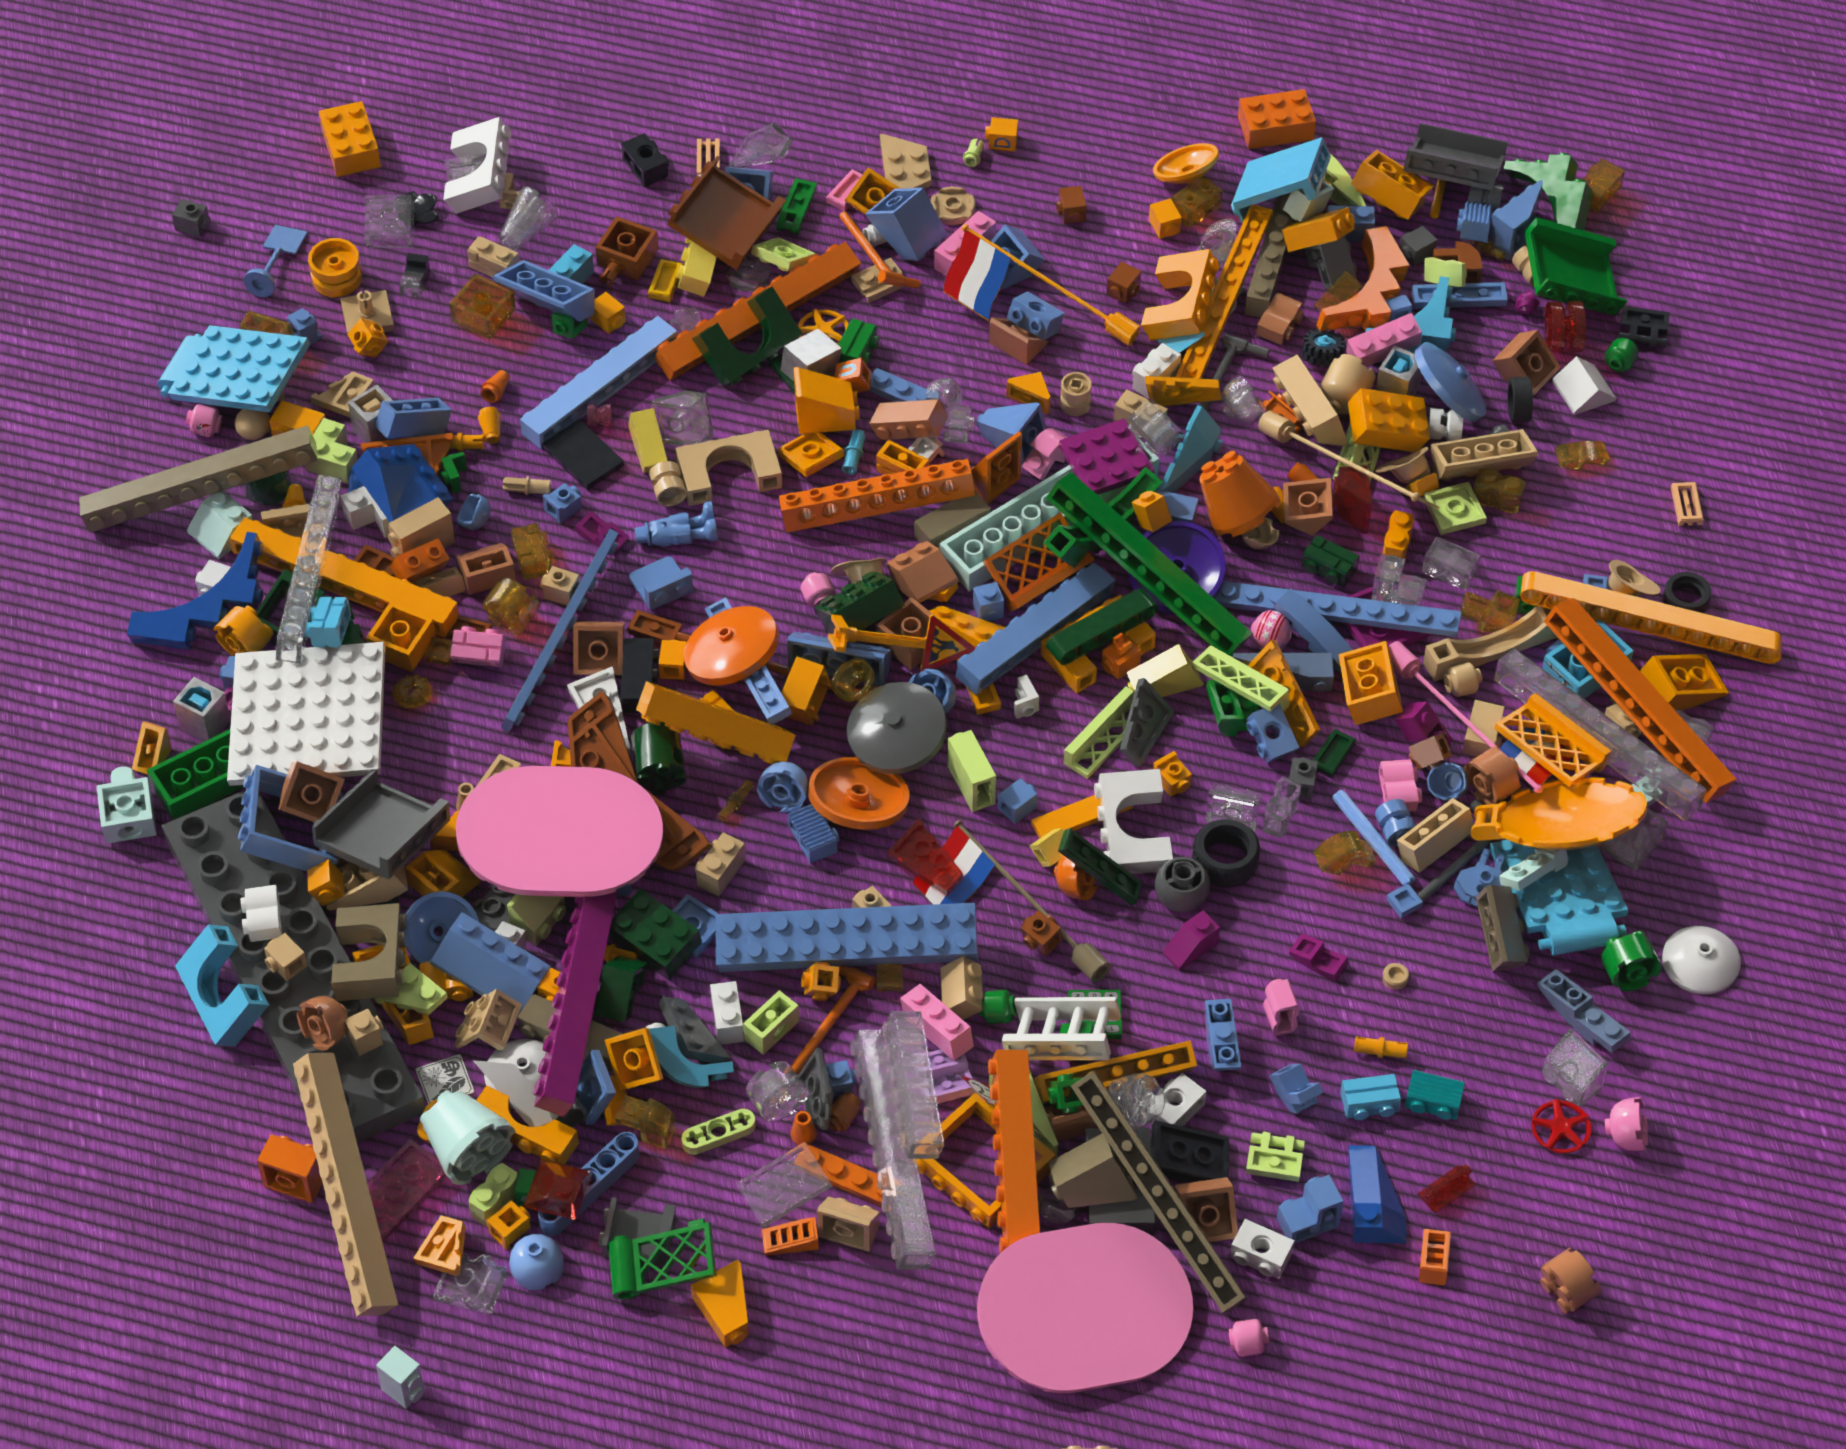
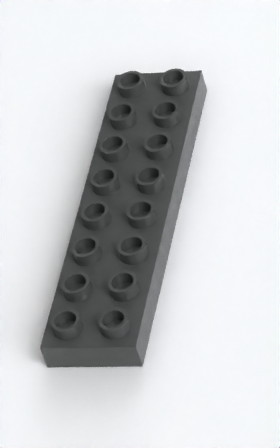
[162,790,425,1144]

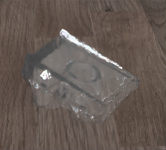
[433,1253,507,1314]

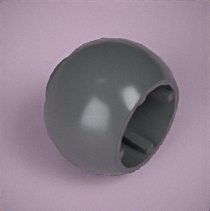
[1155,857,1210,913]

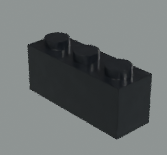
[620,638,659,713]

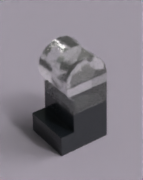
[400,253,430,298]

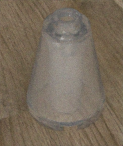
[499,187,558,251]

